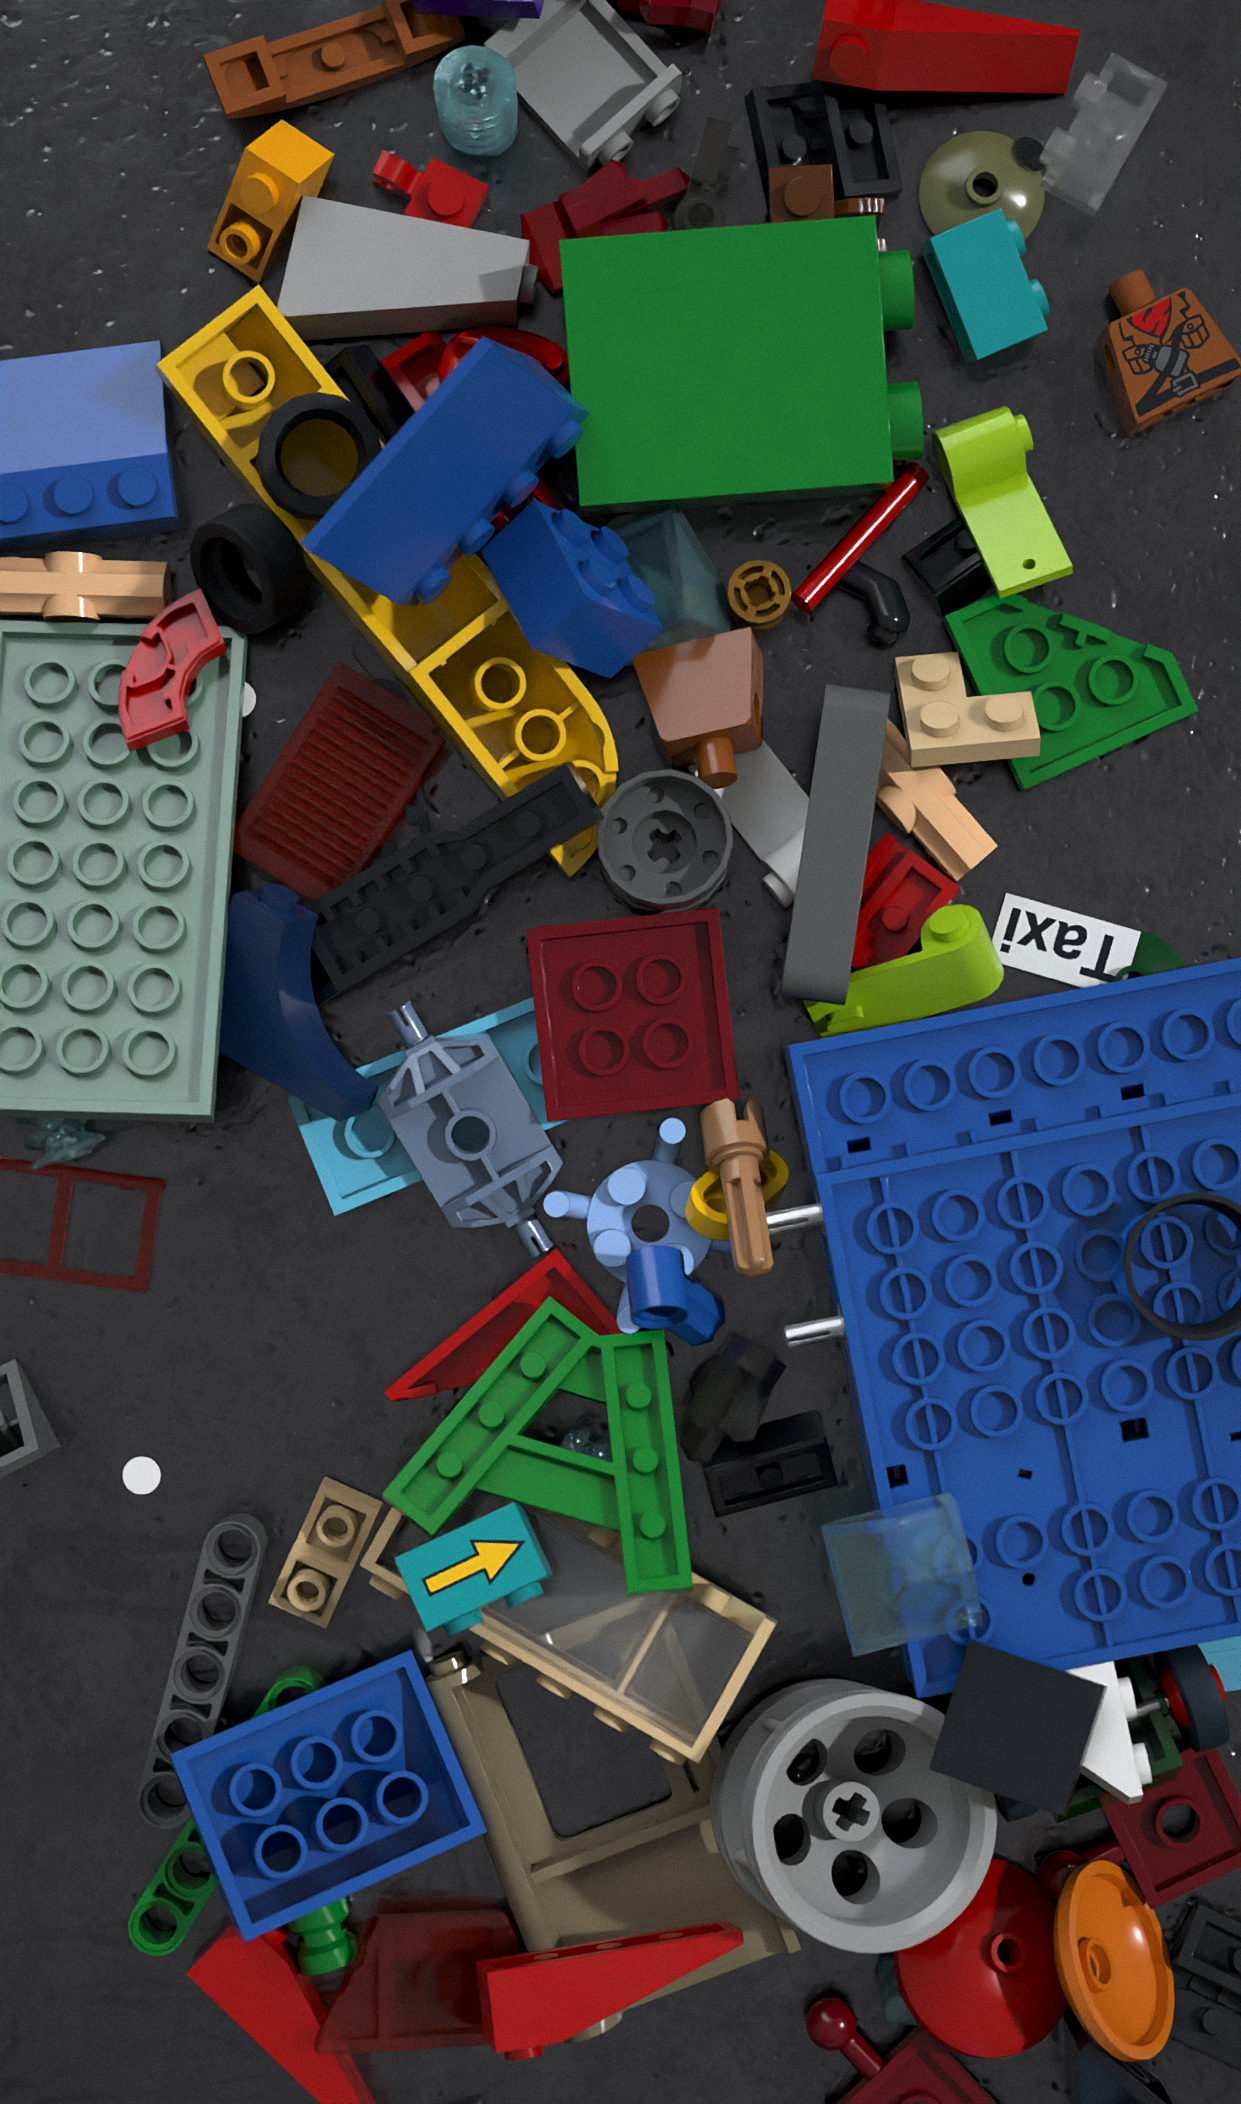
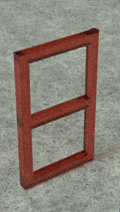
[0,1157,165,1293]

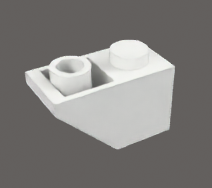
[1064,1661,1152,1804]

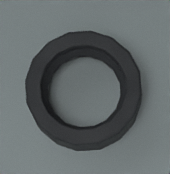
[256,392,382,522]
[190,503,309,634]

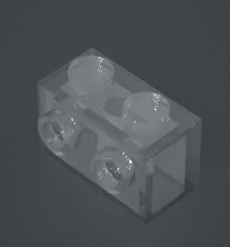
[1038,52,1169,217]

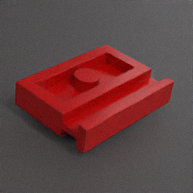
[851,832,961,971]

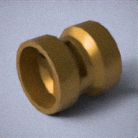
[725,559,791,633]

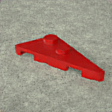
[384,1247,624,1402]

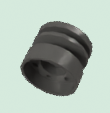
[596,769,733,916]

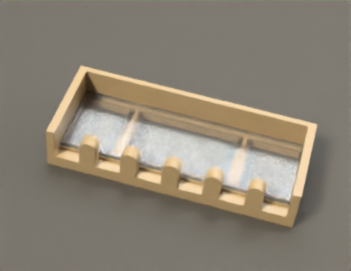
[360,1428,779,1766]

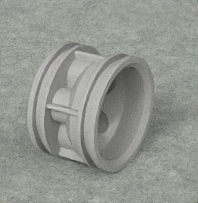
[710,1678,997,1953]

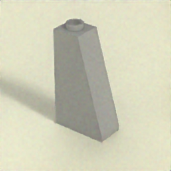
[277,195,539,341]

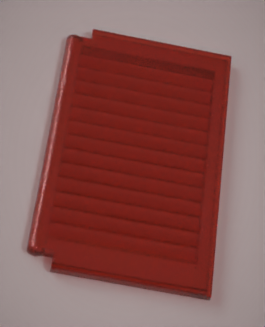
[233,661,446,901]

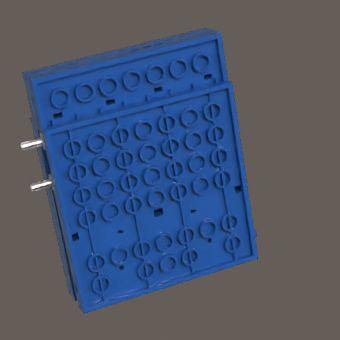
[766,957,1241,1699]

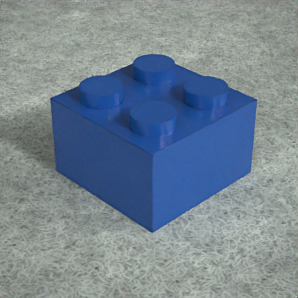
[480,500,664,679]

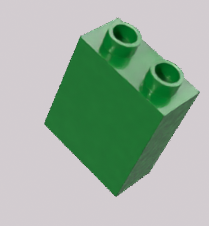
[559,215,923,517]

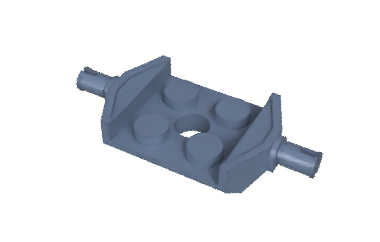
[377,1000,563,1259]

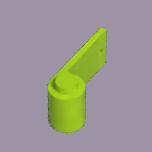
[932,405,1073,599]
[803,904,1004,1039]

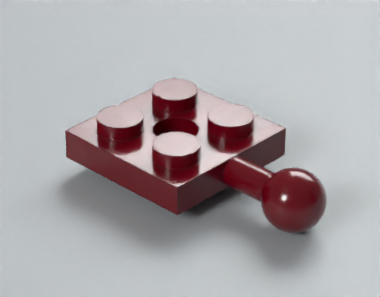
[1038,1743,1241,1909]
[806,1997,997,2104]

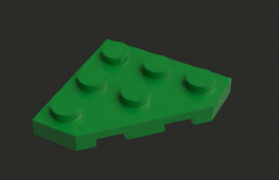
[943,592,1199,792]

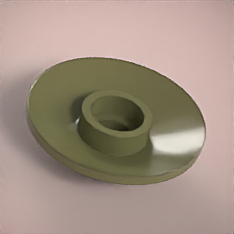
[918,131,1045,241]

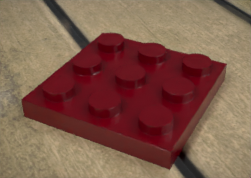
[526,907,740,1122]

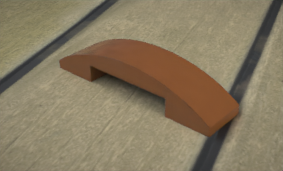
[203,0,465,119]

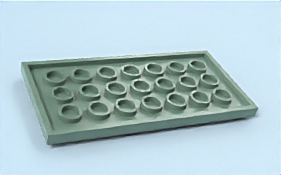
[0,620,248,1123]

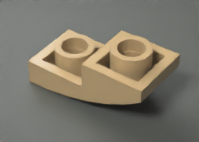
[268,1476,383,1629]

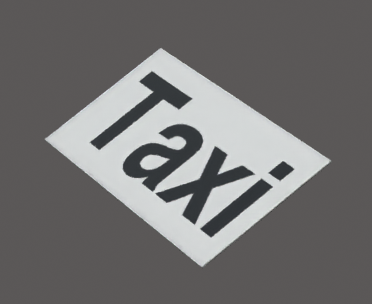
[992,893,1141,988]

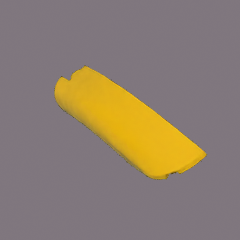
[155,285,619,877]

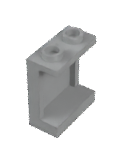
[484,0,682,175]

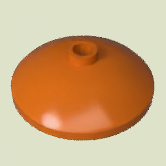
[1053,1860,1175,2062]

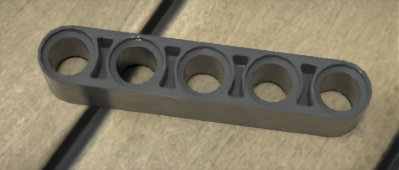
[780,684,891,1006]
[137,1513,268,1830]

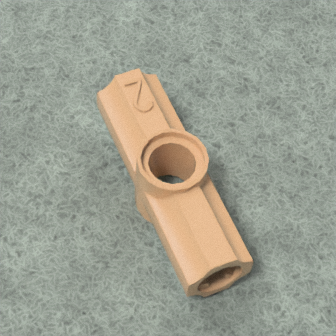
[0,551,172,623]
[875,718,998,883]

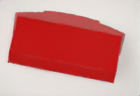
[520,201,574,294]

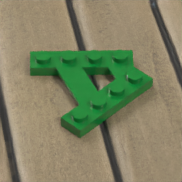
[382,1296,693,1598]

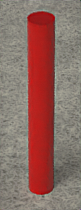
[791,462,929,613]

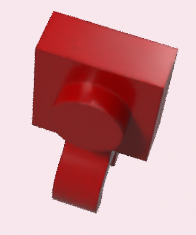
[372,150,489,228]

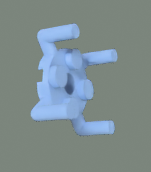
[543,1118,732,1334]

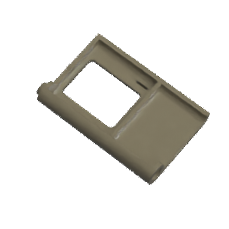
[424,1595,802,2044]

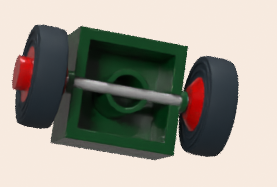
[994,1644,1230,1824]

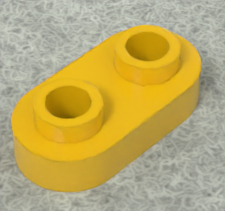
[684,1149,789,1241]

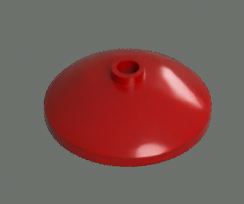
[893,1858,1068,2059]

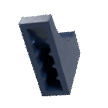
[219,884,379,1122]

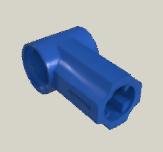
[626,1245,725,1347]

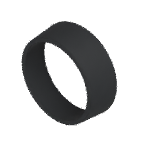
[1124,1192,1241,1341]

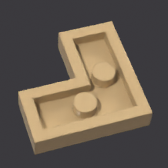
[895,651,1041,768]

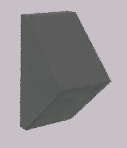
[0,1359,60,1478]

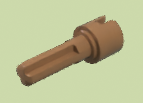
[699,1098,773,1278]

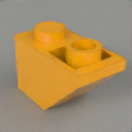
[206,119,335,283]

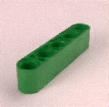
[128,1666,327,1956]

